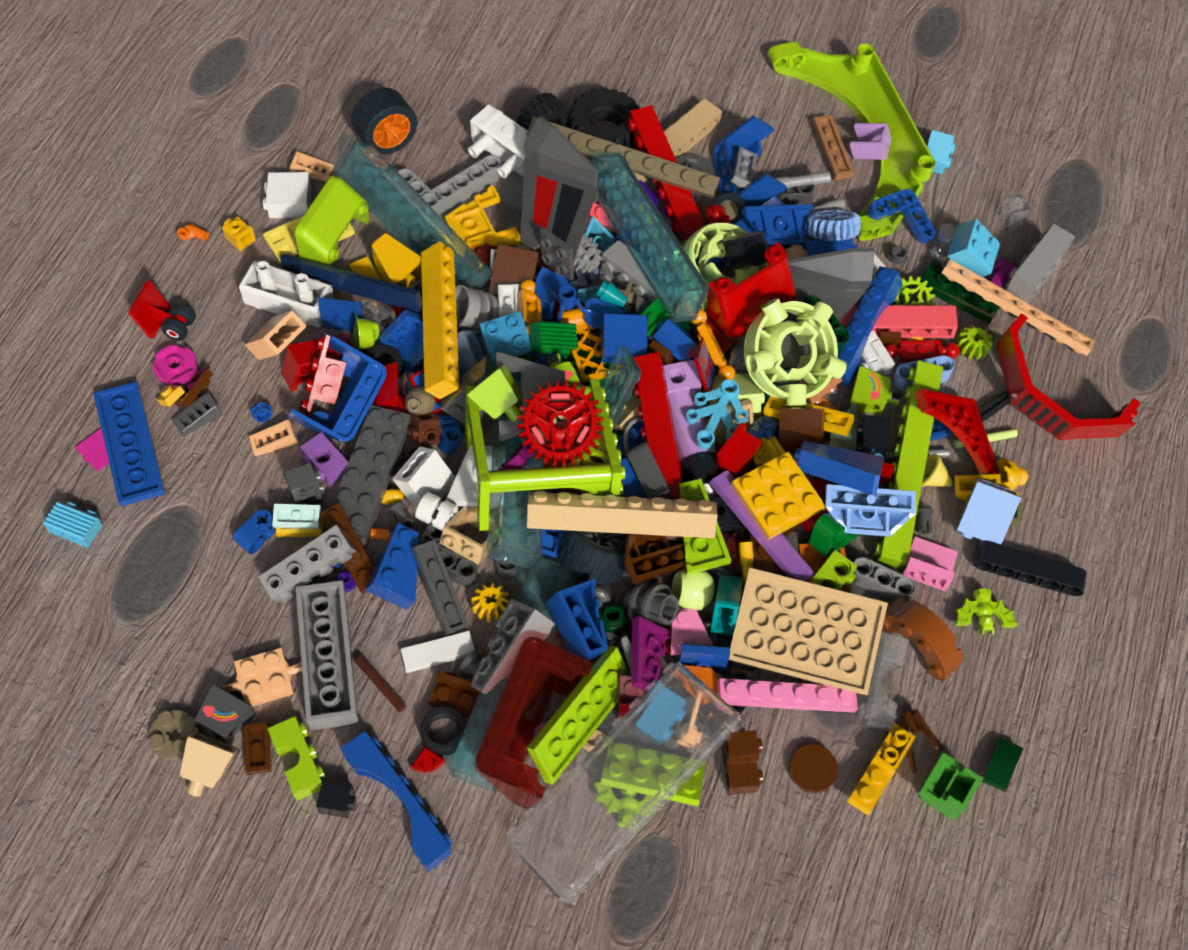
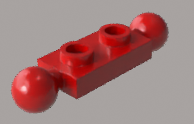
[884,340,960,363]

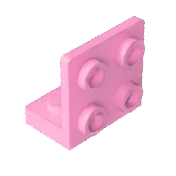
[902,537,957,591]

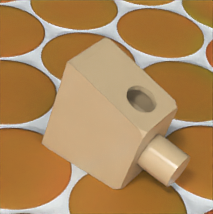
[180,732,238,797]

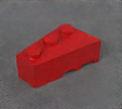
[281,333,355,392]

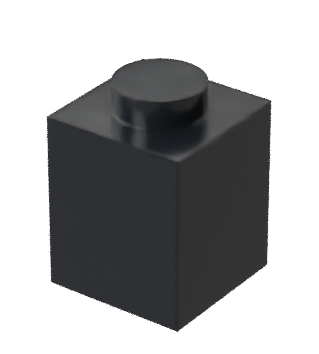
[316,782,357,818]

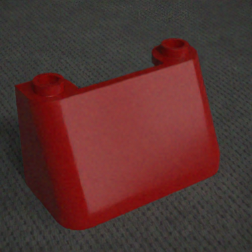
[707,242,796,338]

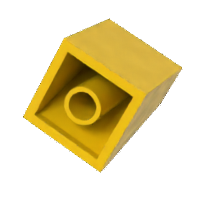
[371,233,422,288]

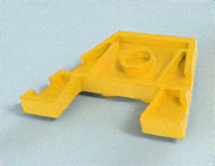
[445,185,523,250]

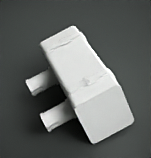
[468,104,528,178]
[239,261,335,328]

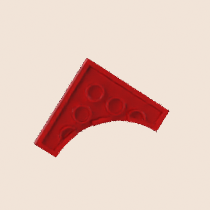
[915,389,1001,477]

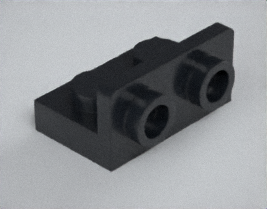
[722,230,769,270]

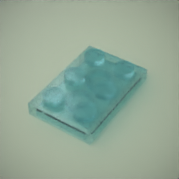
[601,346,641,426]

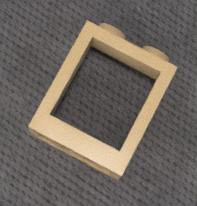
[440,506,510,565]

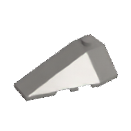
[471,599,555,694]

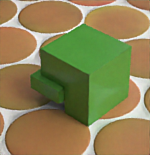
[918,752,983,821]

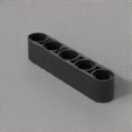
[974,541,1087,596]

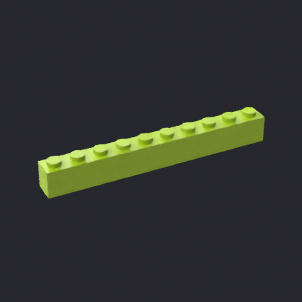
[874,360,943,570]

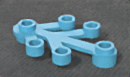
[685,379,748,450]

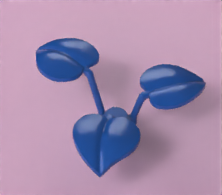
[532,267,622,358]

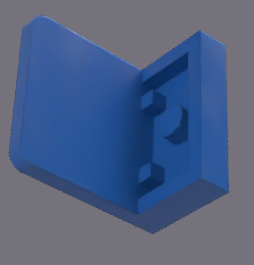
[379,309,424,371]

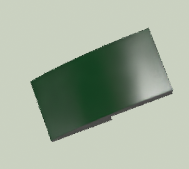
[982,738,1024,792]

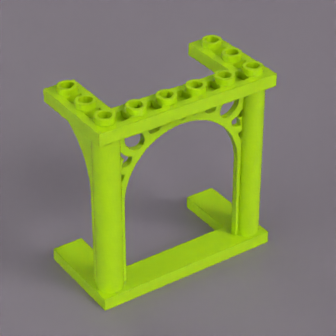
[465,379,625,531]

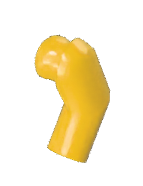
[382,489,404,504]

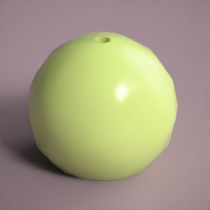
[672,567,715,611]

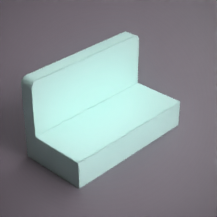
[272,504,323,529]

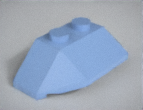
[825,484,916,537]

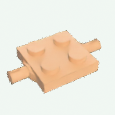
[222,648,302,707]

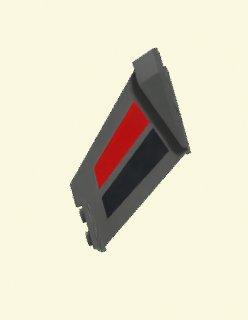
[520,116,598,280]

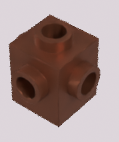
[408,412,442,448]

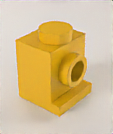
[222,217,256,251]

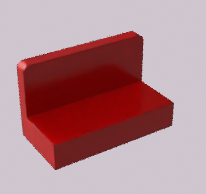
[717,422,762,478]

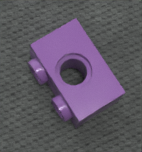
[300,432,348,487]

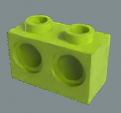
[810,550,858,591]

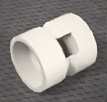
[415,492,458,531]

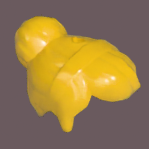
[997,458,1029,490]

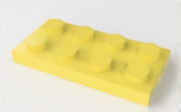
[263,216,355,267]

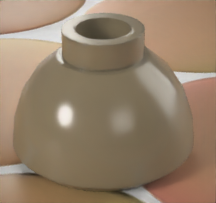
[405,387,435,415]

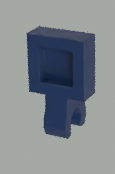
[747,415,779,440]

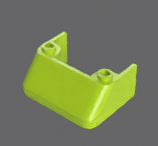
[295,175,370,266]

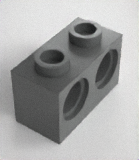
[284,463,325,505]

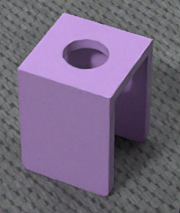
[850,123,892,160]

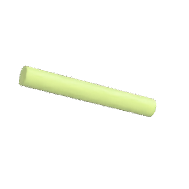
[954,429,1018,448]

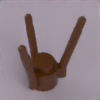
[900,709,943,773]

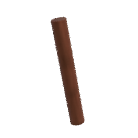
[354,655,406,713]

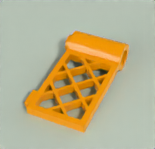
[557,307,627,383]

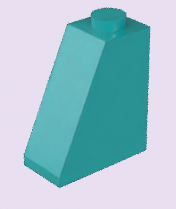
[710,575,743,636]

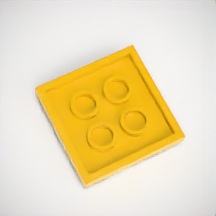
[731,452,825,540]

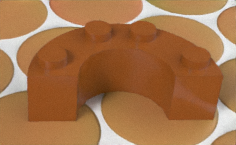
[882,597,963,683]

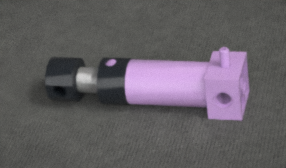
[664,360,740,538]

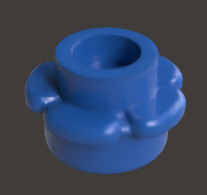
[251,402,272,422]

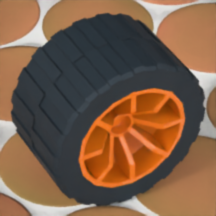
[351,87,418,155]

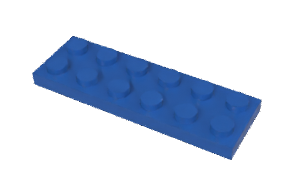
[93,381,166,507]

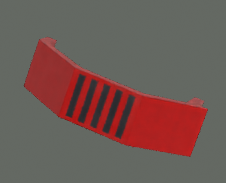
[995,313,1141,440]

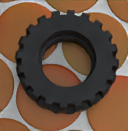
[568,88,640,162]

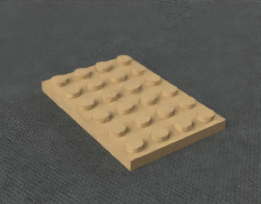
[729,568,888,696]

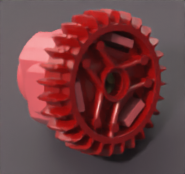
[517,379,604,467]

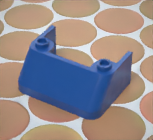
[712,115,787,207]
[285,336,387,442]

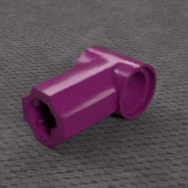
[987,256,1019,288]

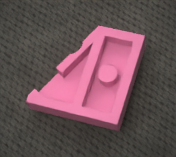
[670,608,714,656]

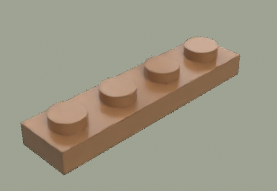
[812,115,855,180]

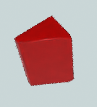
[376,362,399,407]

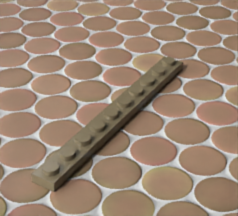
[526,116,720,199]

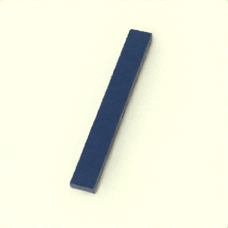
[280,254,423,312]

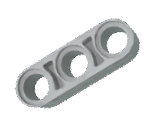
[853,557,916,602]

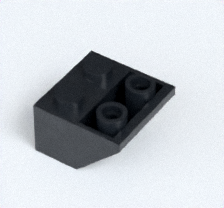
[856,415,891,456]

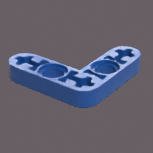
[867,189,936,244]

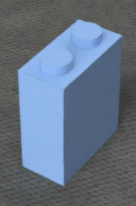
[957,477,1021,545]

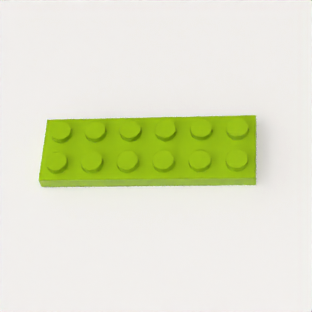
[527,646,629,785]

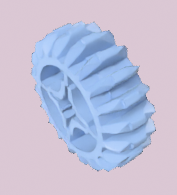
[807,209,861,241]

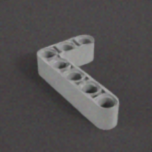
[396,155,501,220]

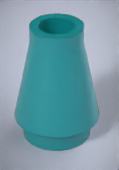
[595,280,628,308]

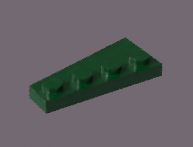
[920,258,1000,324]

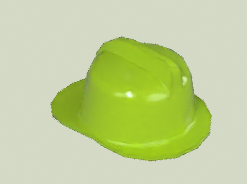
[351,314,379,351]

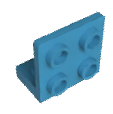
[479,311,533,363]

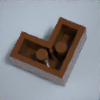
[721,730,763,795]

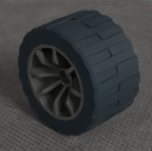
[557,530,632,585]

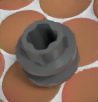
[623,581,679,628]

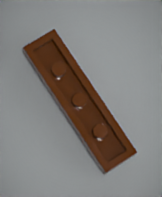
[319,503,375,594]

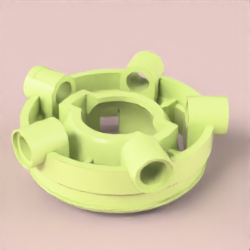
[670,223,769,311]
[744,298,847,406]

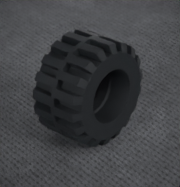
[517,92,570,130]

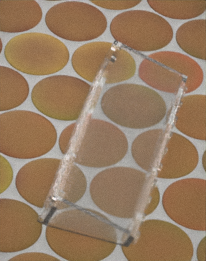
[506,662,745,909]

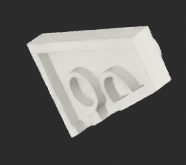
[446,445,492,507]

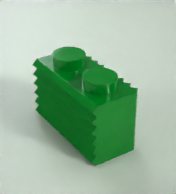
[530,321,578,356]

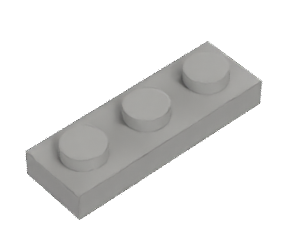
[731,146,757,188]

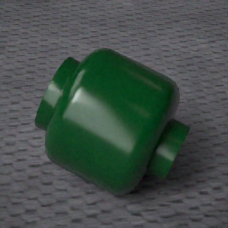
[599,604,627,636]

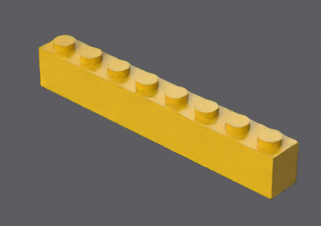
[421,241,459,399]

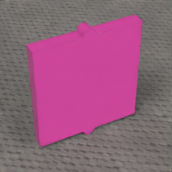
[75,429,109,472]

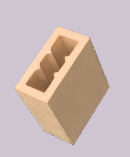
[244,310,307,360]

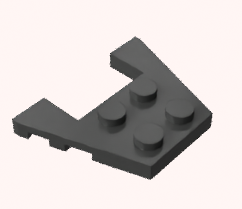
[496,352,565,441]

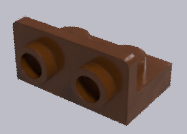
[428,671,483,719]

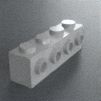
[258,525,356,603]

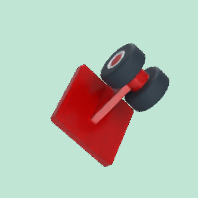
[128,280,196,341]

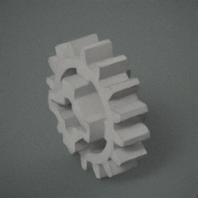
[573,233,602,273]

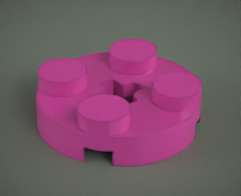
[152,345,198,386]

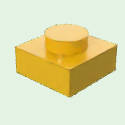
[156,385,185,407]

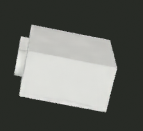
[263,172,311,218]
[393,446,455,509]

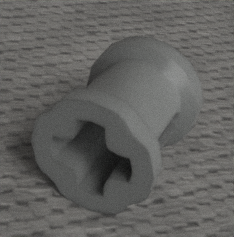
[386,502,415,528]

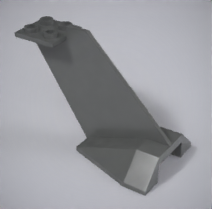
[727,248,875,373]

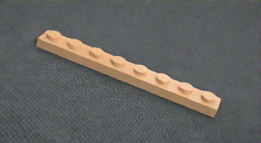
[942,259,1095,356]

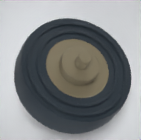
[712,193,747,225]

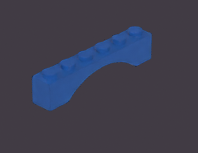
[838,266,903,387]
[340,731,453,872]

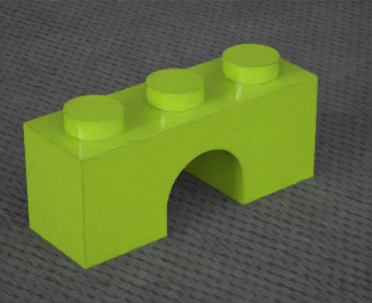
[267,717,326,801]

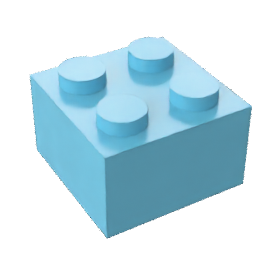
[947,219,1000,277]

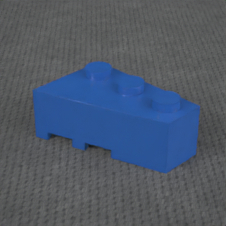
[365,523,419,610]
[546,579,608,666]

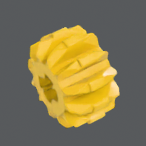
[471,582,510,623]

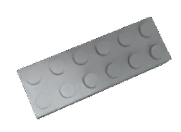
[296,580,359,731]

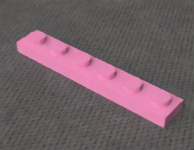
[717,678,858,713]

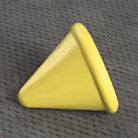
[922,454,953,487]

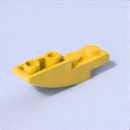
[847,724,915,816]

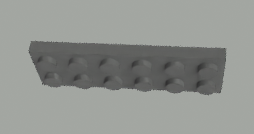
[324,405,410,539]

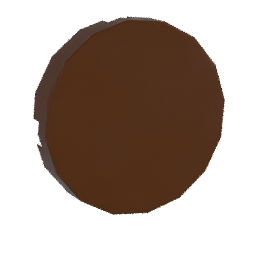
[789,744,838,794]

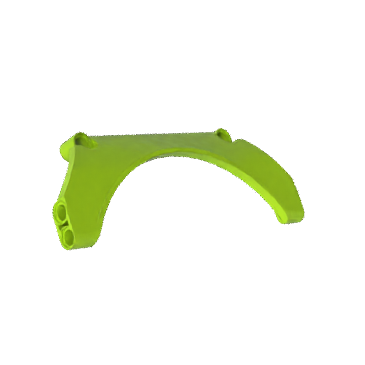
[767,42,936,241]

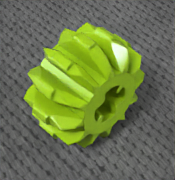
[956,325,993,360]

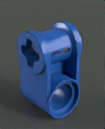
[434,414,462,454]
[233,509,276,554]

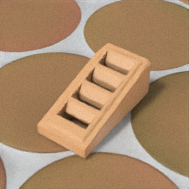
[289,151,334,181]
[249,419,300,456]

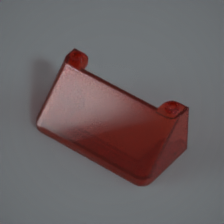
[474,637,593,809]

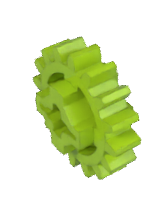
[893,276,935,306]

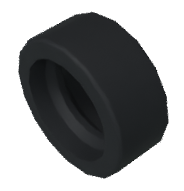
[420,706,467,756]

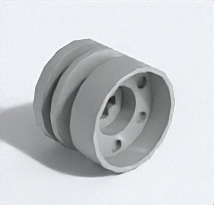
[455,285,498,331]

